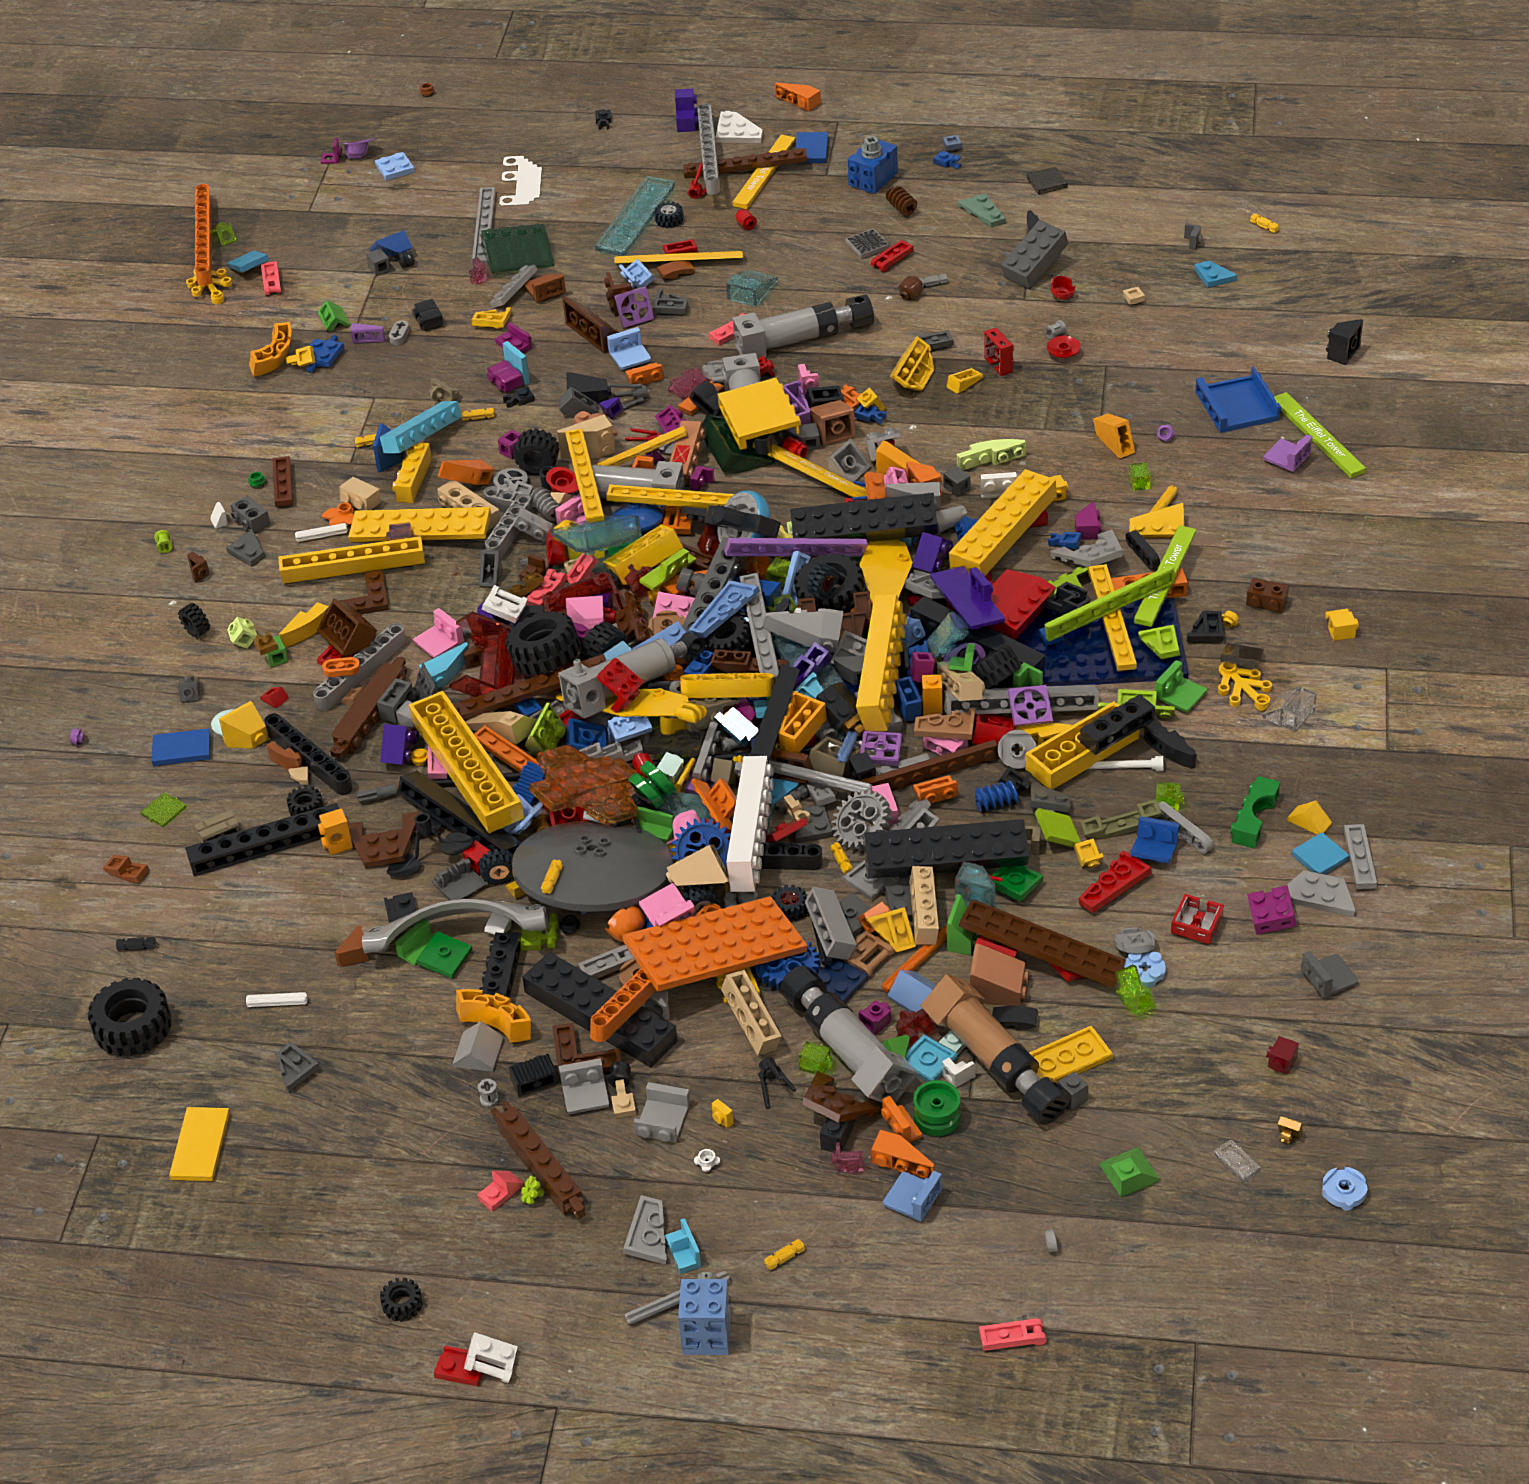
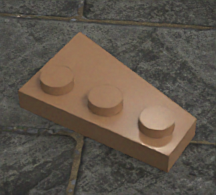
[914,708,975,740]

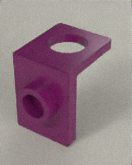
[321,138,342,164]

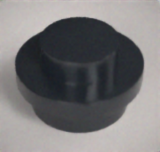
[560,915,580,934]

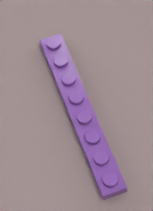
[724,538,868,557]

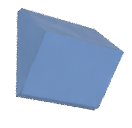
[887,970,936,1018]

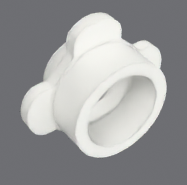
[694,1149,720,1172]

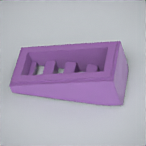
[350,324,386,344]

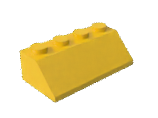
[603,524,684,585]

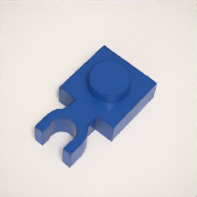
[854,404,887,424]
[1048,532,1082,549]

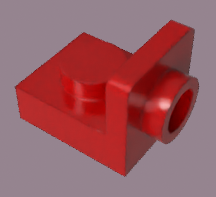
[758,355,775,377]

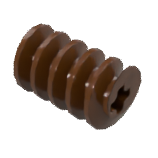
[886,186,917,217]

